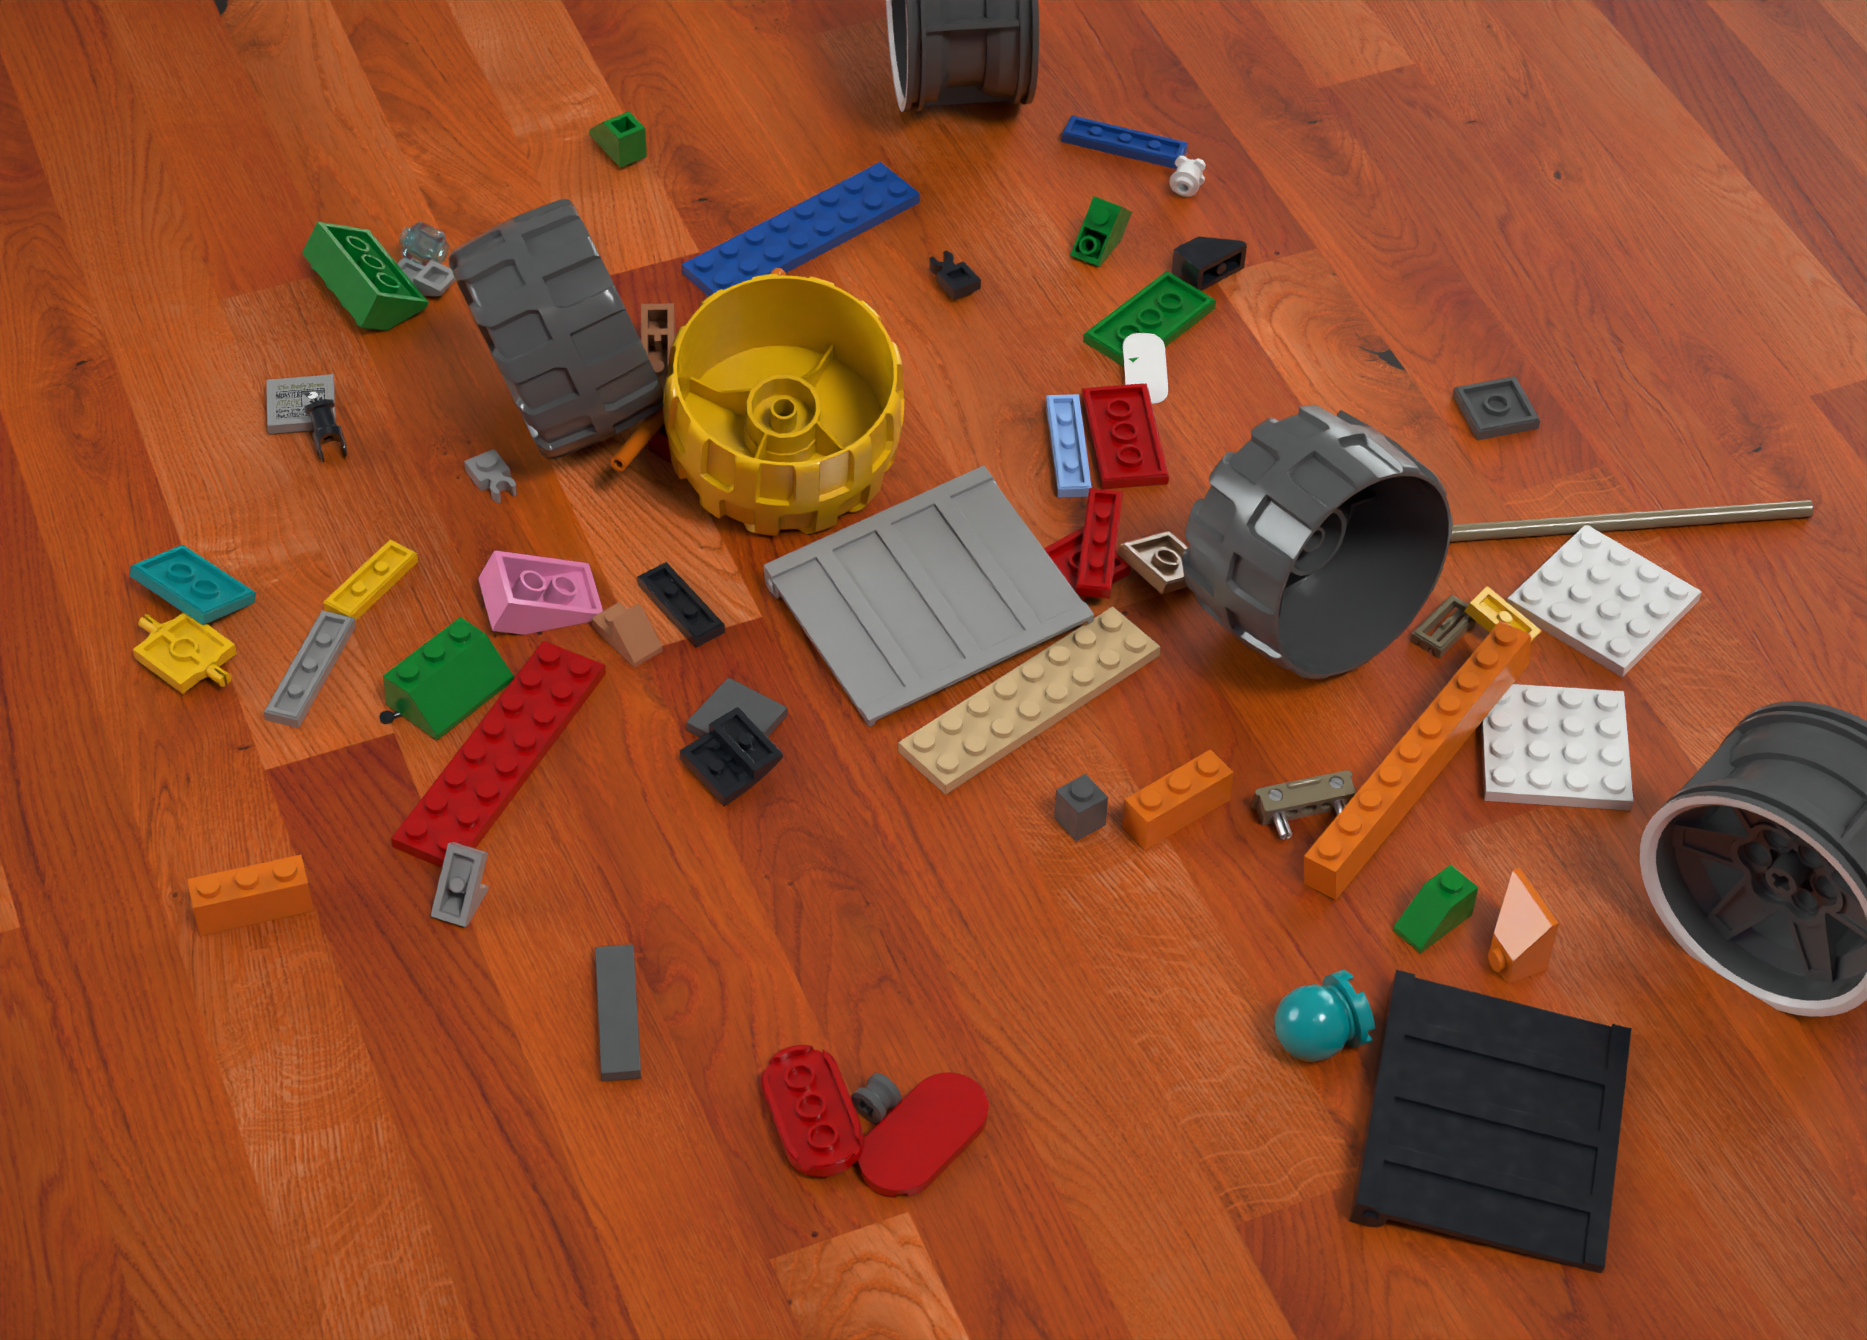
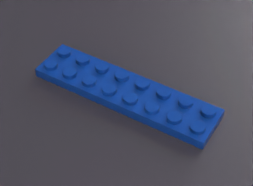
[682,162,920,297]

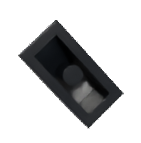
[1172,237,1247,291]

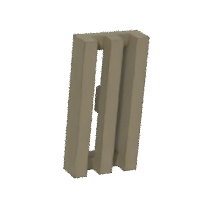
[1410,595,1476,659]

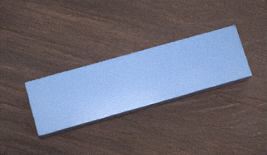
[1046,394,1092,498]

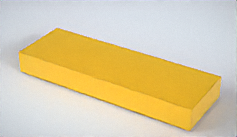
[323,539,418,621]

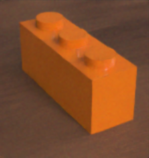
[1122,749,1234,850]
[187,854,313,936]

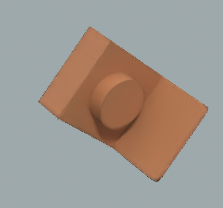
[591,602,663,668]

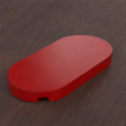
[761,1045,864,1177]
[858,1072,989,1198]

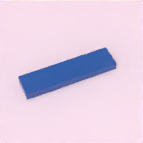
[1062,115,1188,169]

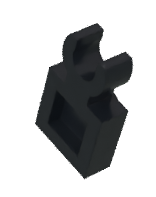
[929,250,981,300]

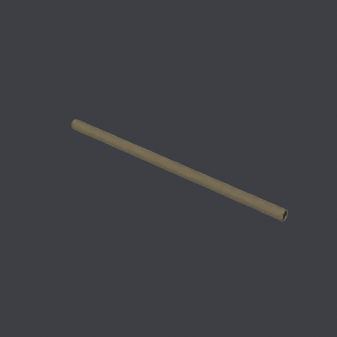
[1450,500,1813,542]

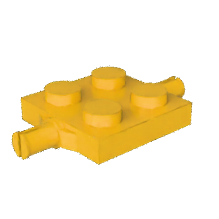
[133,612,237,694]

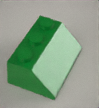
[383,617,514,740]

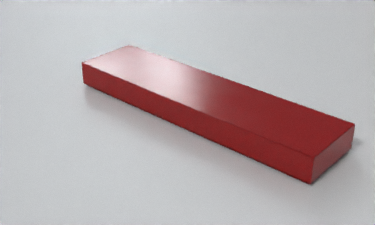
[1076,488,1123,599]

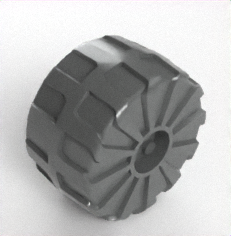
[448,199,664,459]
[1182,405,1453,679]

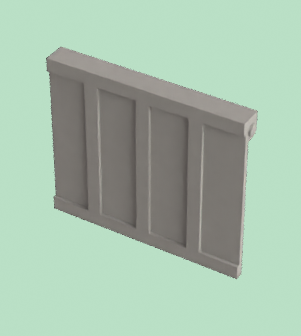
[764,466,1094,727]

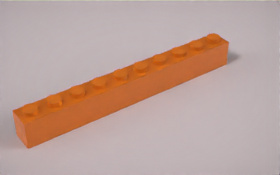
[1304,621,1531,900]

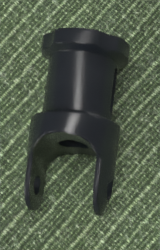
[304,399,347,462]

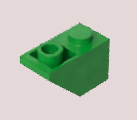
[589,111,647,168]
[1070,196,1132,267]

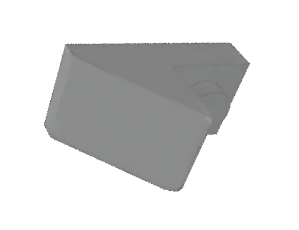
[430,842,489,927]

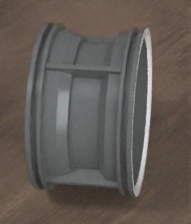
[886,0,1039,112]
[1640,701,1867,1017]

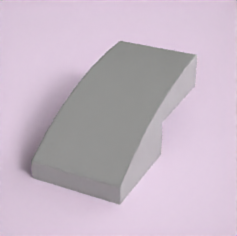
[397,256,456,296]

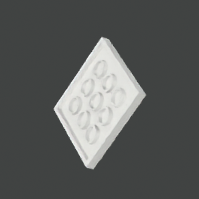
[1507,525,1702,677]
[1480,684,1633,811]

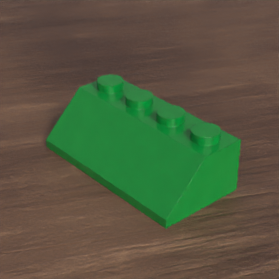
[302,221,429,331]

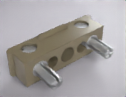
[1251,770,1356,840]

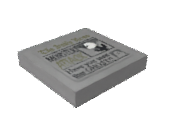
[267,374,336,434]

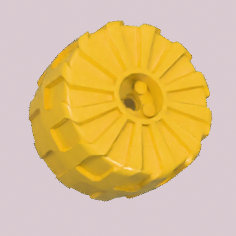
[663,274,904,536]

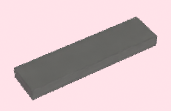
[595,944,641,1081]

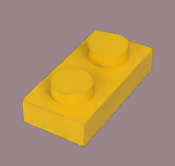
[1464,586,1541,643]

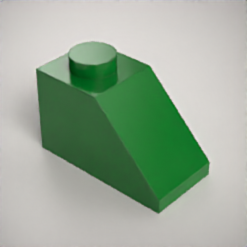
[1393,865,1478,954]

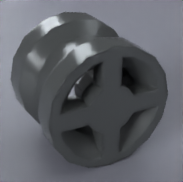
[851,1073,902,1124]

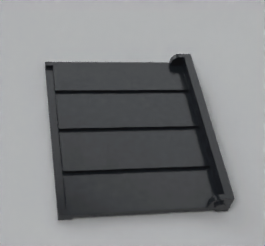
[1349,970,1631,1273]

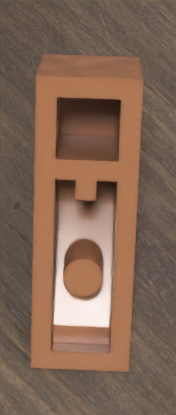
[641,303,676,392]

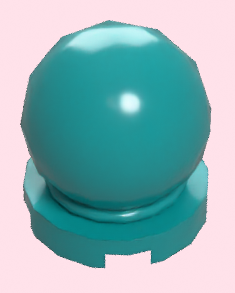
[1274,970,1375,1062]

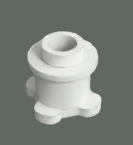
[1169,156,1206,197]

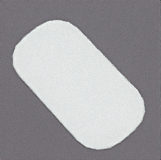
[1123,333,1168,404]

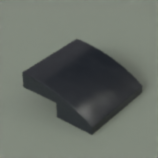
[680,707,783,806]

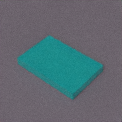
[129,545,256,625]

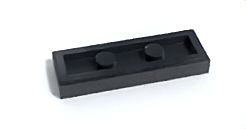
[637,562,725,648]

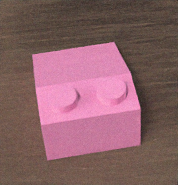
[478,550,603,635]

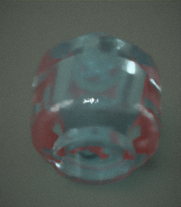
[399,222,449,266]

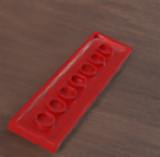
[391,641,606,868]

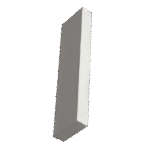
[264,610,356,728]

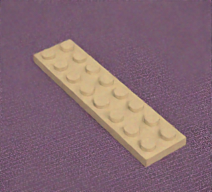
[898,606,1160,795]

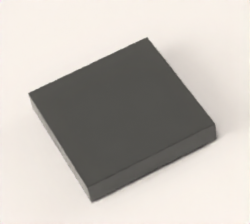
[1453,376,1540,440]
[686,677,787,738]

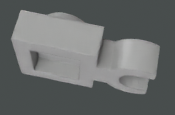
[464,449,517,503]

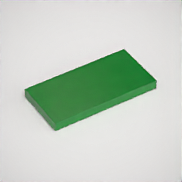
[1083,271,1216,367]

